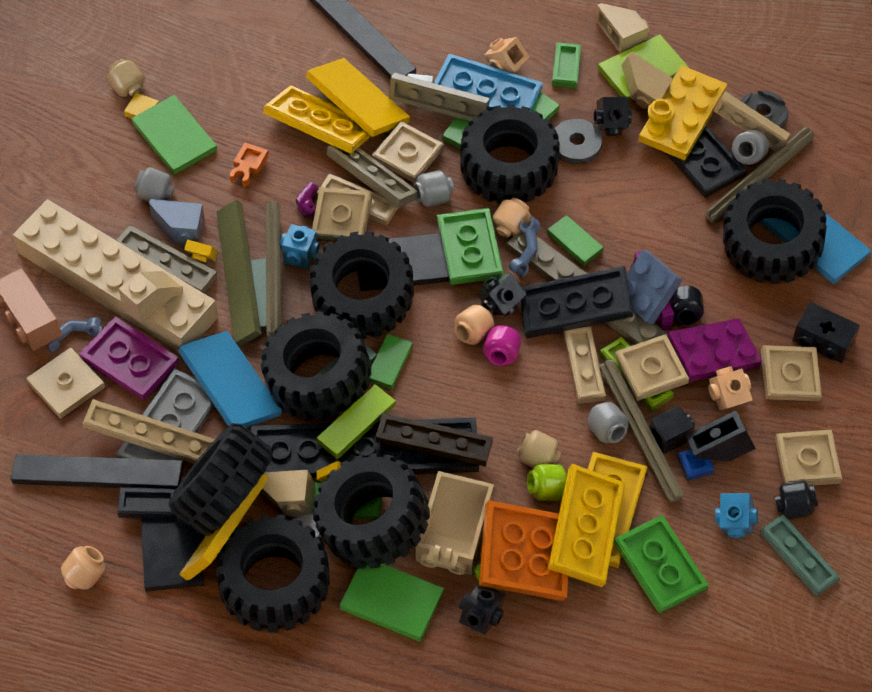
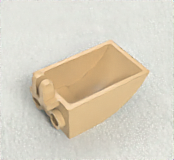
[416,471,494,575]

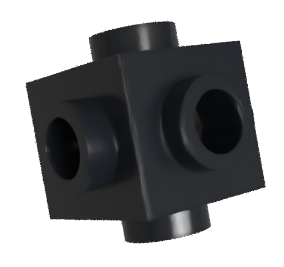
[593,97,632,136]
[477,273,527,316]
[459,583,506,635]

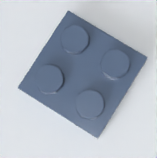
[627,249,683,324]

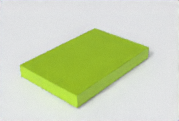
[598,34,689,102]

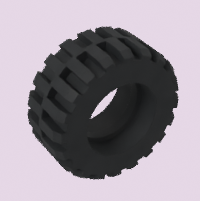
[460,104,560,204]
[723,179,827,284]
[309,231,414,339]
[261,312,371,421]
[168,423,273,536]
[313,454,430,569]
[216,515,330,633]

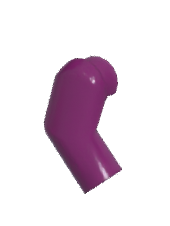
[296,182,319,217]

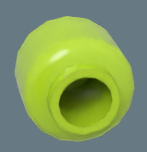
[527,464,567,501]

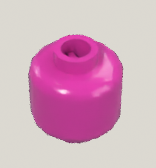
[483,325,521,366]

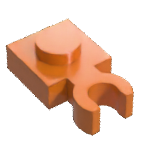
[230,142,269,187]

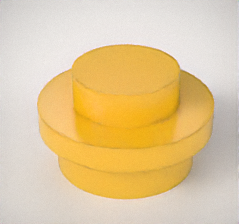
[648,99,674,123]

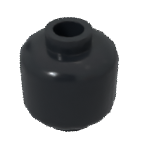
[669,285,704,325]
[774,479,819,520]

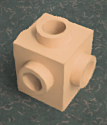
[484,37,530,74]
[708,366,753,411]

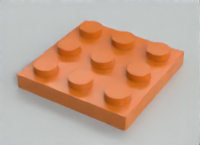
[479,500,568,601]

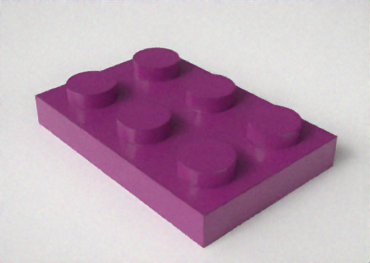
[79,316,179,401]
[667,318,762,382]

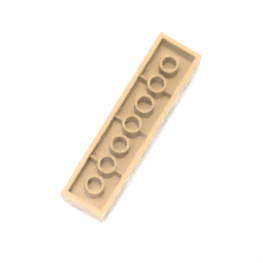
[13,199,218,352]

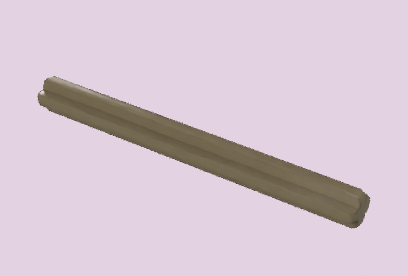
[705,127,815,224]
[266,201,282,337]
[600,360,684,503]

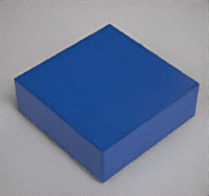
[677,449,715,481]

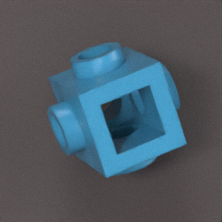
[280,224,320,270]
[715,493,758,538]

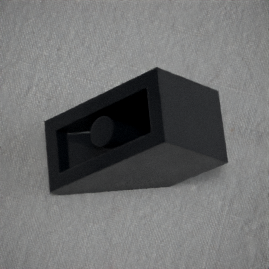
[685,410,756,461]

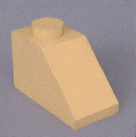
[596,3,649,53]
[622,51,673,109]
[119,271,182,323]
[260,470,315,517]

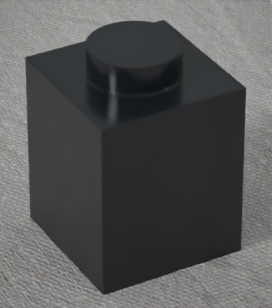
[649,406,695,455]

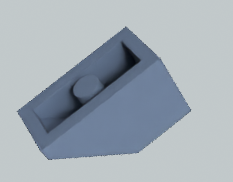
[149,199,205,245]

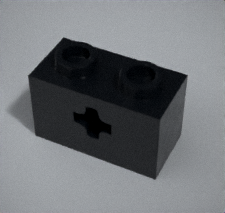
[793,302,860,363]

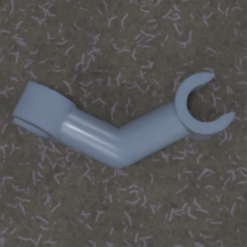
[509,216,540,277]
[49,317,103,352]

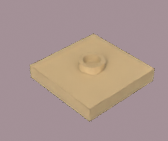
[372,121,444,183]
[312,187,372,241]
[615,334,689,401]
[761,345,822,401]
[26,347,105,419]
[775,430,842,486]

